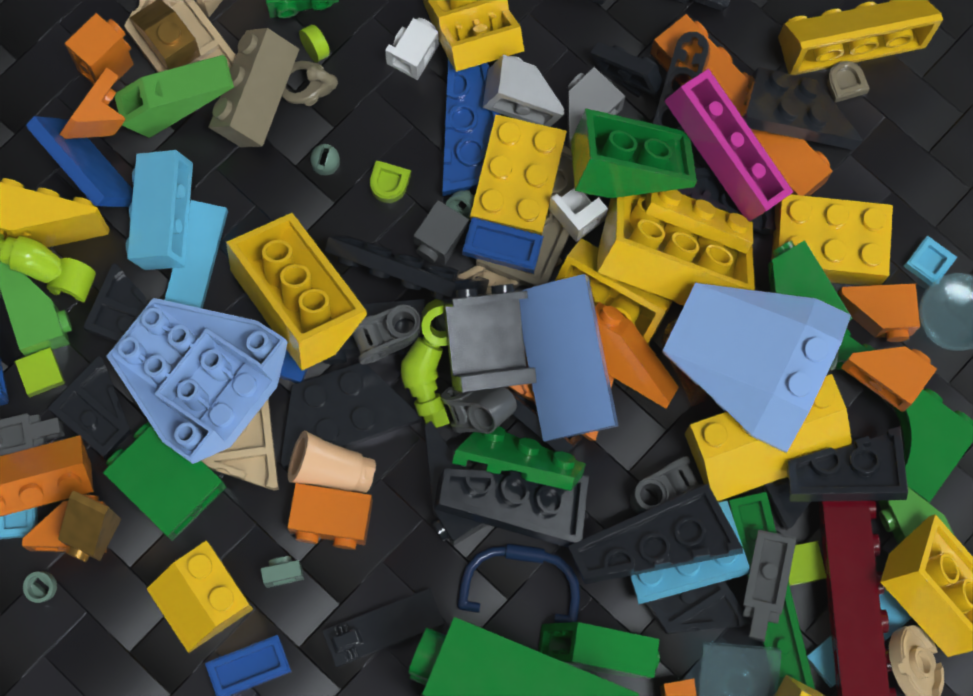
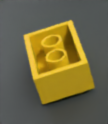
[771,194,893,286]

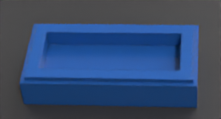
[462,217,544,274]
[205,635,292,696]

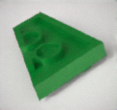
[452,426,586,491]

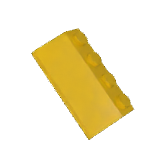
[778,0,943,75]
[226,213,367,371]
[685,374,852,502]

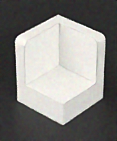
[549,187,608,242]

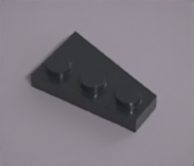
[787,426,908,502]

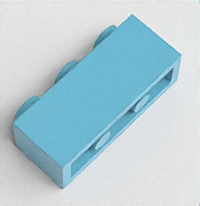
[126,150,193,270]

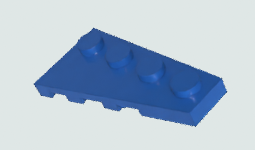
[442,59,500,196]

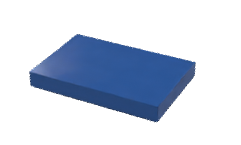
[26,116,133,207]

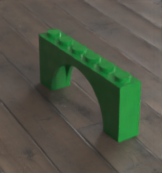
[835,328,973,503]

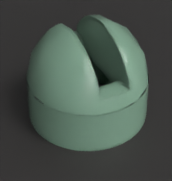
[310,144,340,175]
[446,190,475,220]
[23,571,57,603]

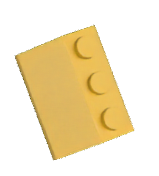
[555,238,673,344]
[880,514,973,657]

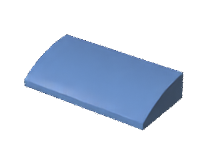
[519,274,619,442]

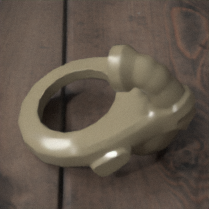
[282,61,338,107]

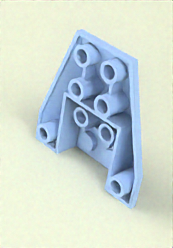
[106,298,288,464]

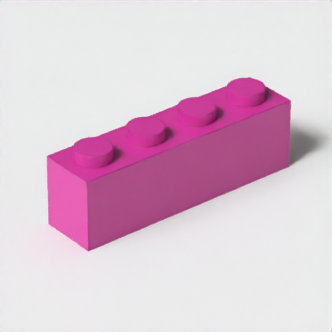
[664,68,794,222]

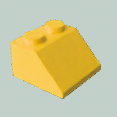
[147,540,253,653]

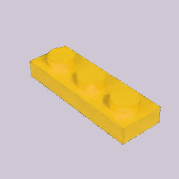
[645,190,753,254]

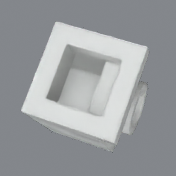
[385,18,439,80]

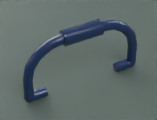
[458,544,580,623]

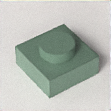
[261,556,304,588]

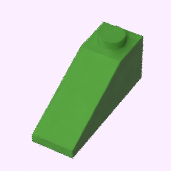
[0,260,72,357]

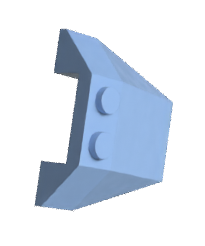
[662,283,851,453]

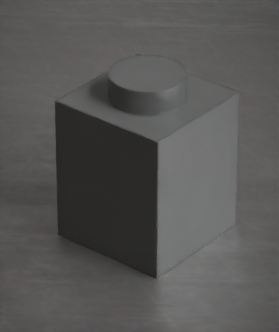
[414,201,469,266]

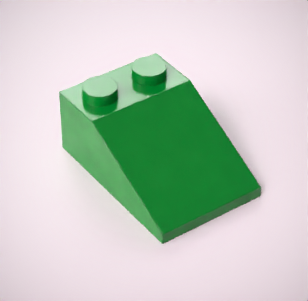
[571,108,697,198]

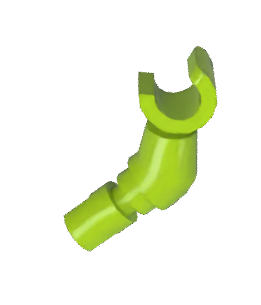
[0,234,96,302]
[401,299,450,428]

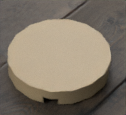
[889,625,944,696]

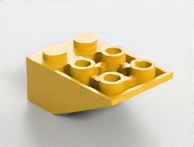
[0,178,110,248]

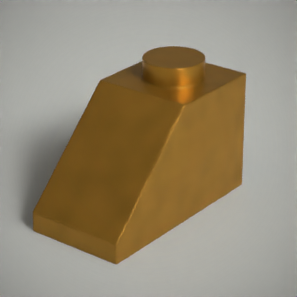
[129,0,201,70]
[58,491,121,562]

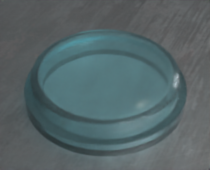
[919,273,973,351]

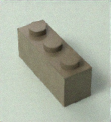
[208,28,300,148]

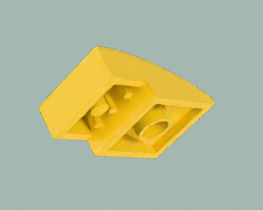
[423,0,524,72]

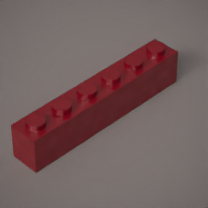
[817,501,897,696]

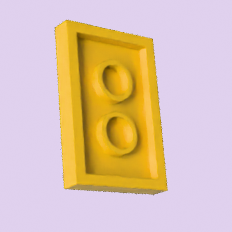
[470,115,567,235]

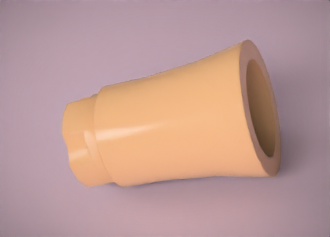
[288,431,376,493]

